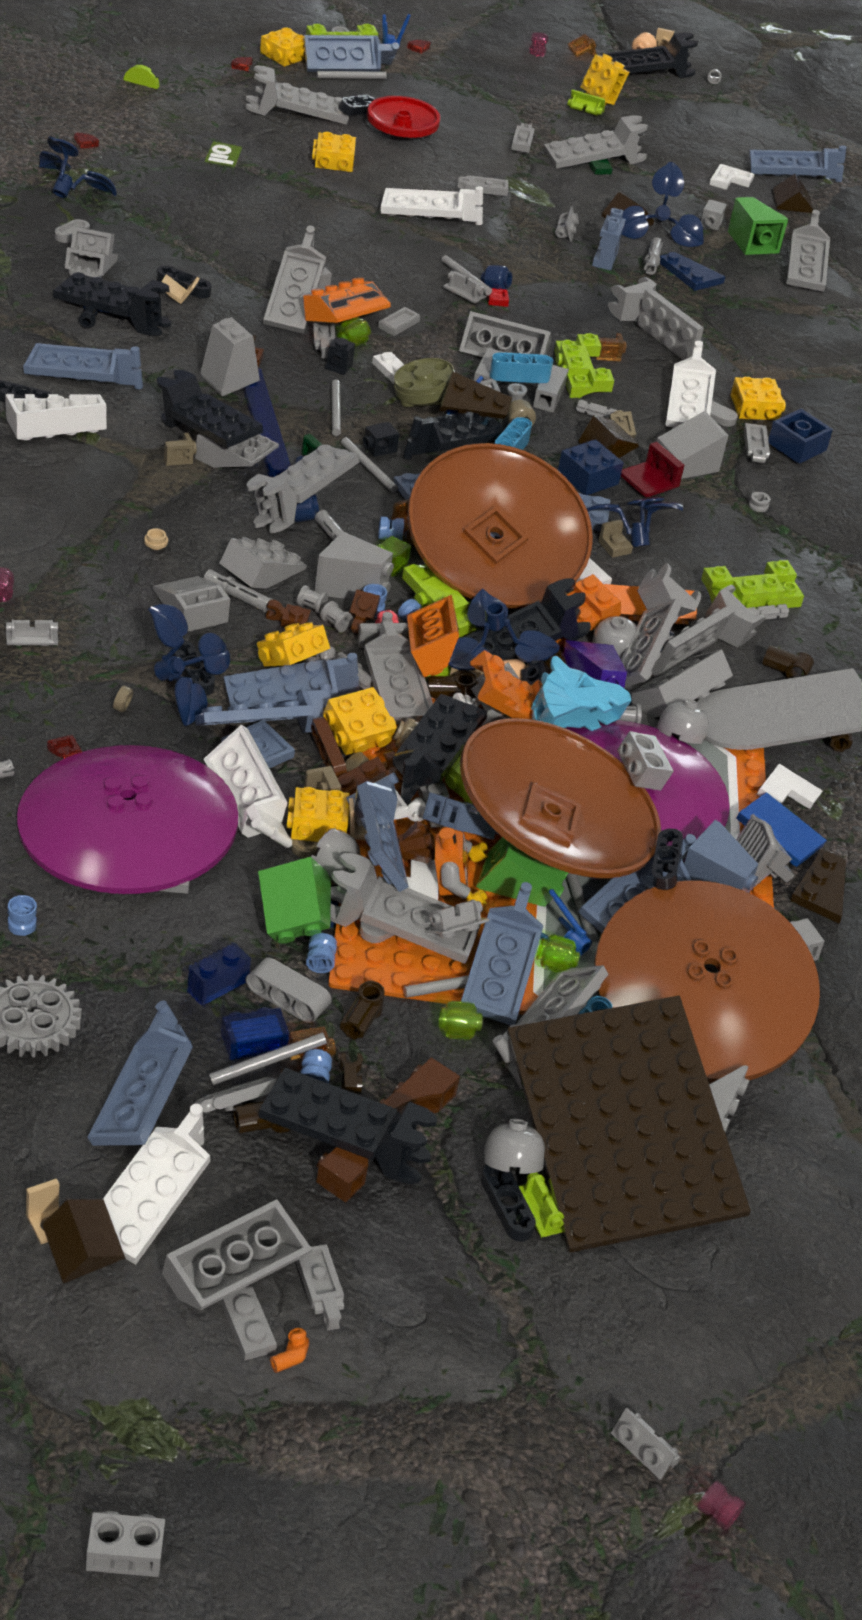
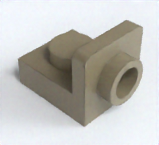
[608,410,636,438]
[164,433,197,466]
[598,520,633,558]
[304,766,341,791]

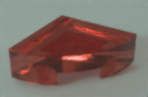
[407,40,431,54]
[231,57,253,71]
[74,133,99,148]
[47,735,82,758]

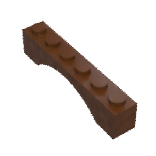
[316,1057,460,1203]

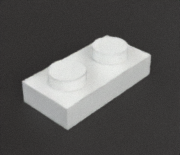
[372,352,404,384]

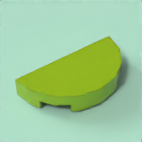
[123,65,159,89]

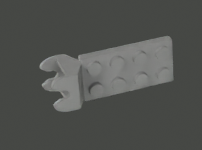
[245,65,349,125]
[544,116,648,169]
[608,277,704,360]
[247,445,359,533]
[621,563,701,688]
[651,585,766,677]
[330,853,481,964]

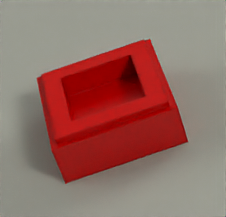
[487,288,509,307]

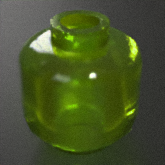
[338,317,371,347]
[536,934,580,973]
[439,1001,483,1040]

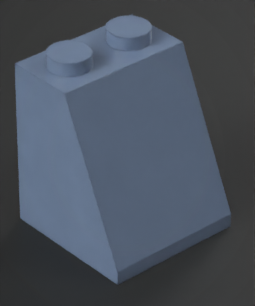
[684,820,758,893]

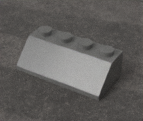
[459,311,552,358]
[631,649,733,718]
[162,1199,312,1311]

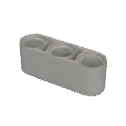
[246,957,332,1023]

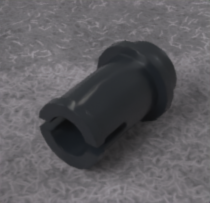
[79,306,98,328]

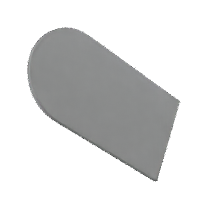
[697,668,862,750]

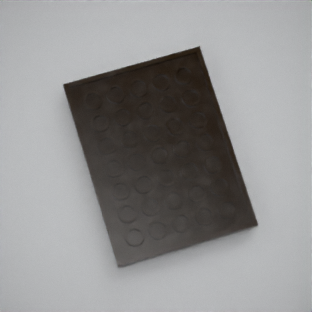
[507,995,751,1253]

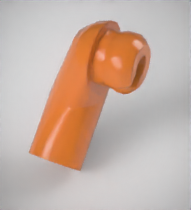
[270,1328,309,1373]

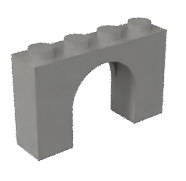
[474,348,569,413]

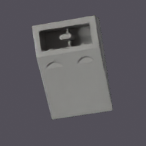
[195,433,279,468]
[220,537,307,589]
[153,576,230,631]

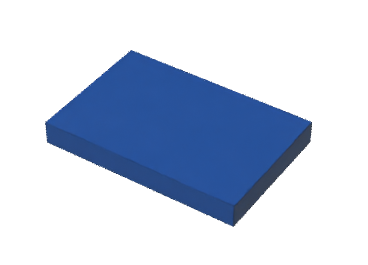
[736,792,827,867]

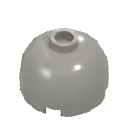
[592,616,637,659]
[657,699,709,744]
[311,828,361,885]
[484,1119,545,1174]

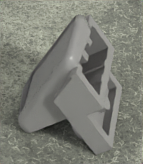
[65,226,118,278]
[736,814,795,887]

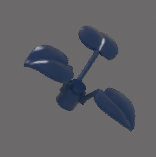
[39,136,117,198]
[622,162,704,247]
[586,497,683,547]
[448,589,560,670]
[148,604,230,726]

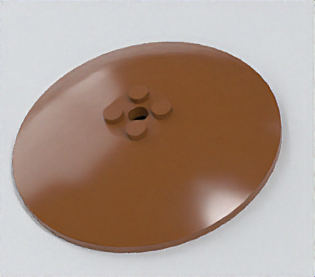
[408,443,593,608]
[460,718,661,878]

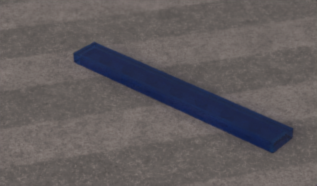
[243,368,291,477]

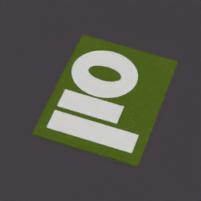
[205,142,242,167]

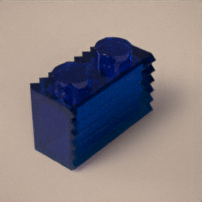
[187,942,251,1006]
[221,1007,289,1061]

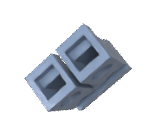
[592,208,626,270]
[423,792,500,840]

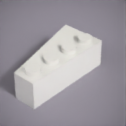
[5,394,107,440]

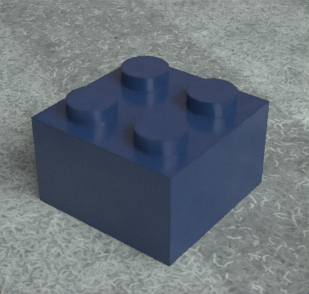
[768,409,833,464]
[558,439,624,495]

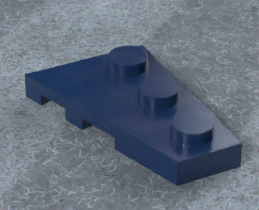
[660,252,726,291]

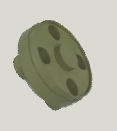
[394,358,455,407]

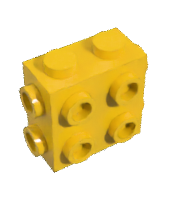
[260,27,305,67]
[581,54,629,105]
[312,132,356,172]
[731,377,786,420]
[257,622,331,666]
[323,687,397,755]
[287,787,349,842]

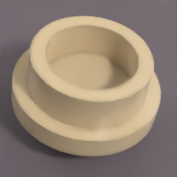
[144,528,168,550]

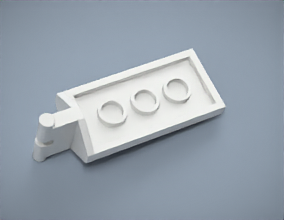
[381,186,483,225]
[666,341,716,428]
[204,725,292,848]
[103,1104,210,1265]

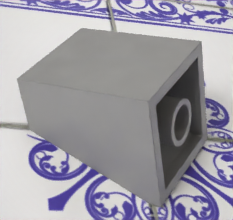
[200,317,260,396]
[657,411,729,479]
[315,532,394,600]

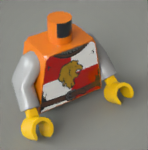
[435,827,488,907]

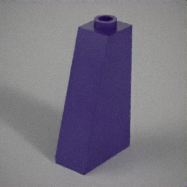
[563,640,627,688]

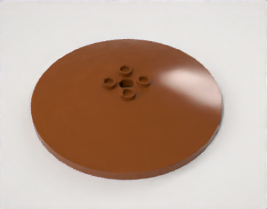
[594,881,820,1084]

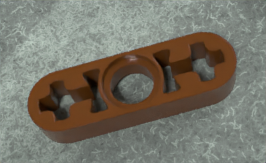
[311,716,347,778]

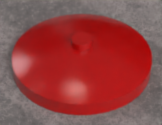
[367,96,440,138]

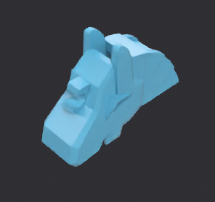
[531,656,631,731]

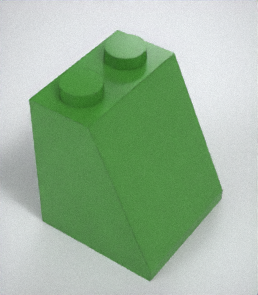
[728,197,788,255]
[476,837,568,907]
[258,857,331,943]

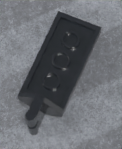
[403,412,505,460]
[393,694,488,805]

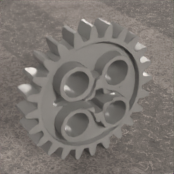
[0,974,82,1057]

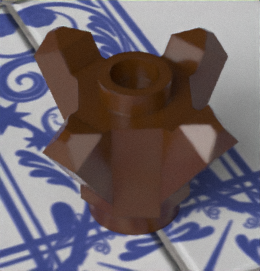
[398,821,435,864]

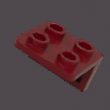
[621,442,685,497]

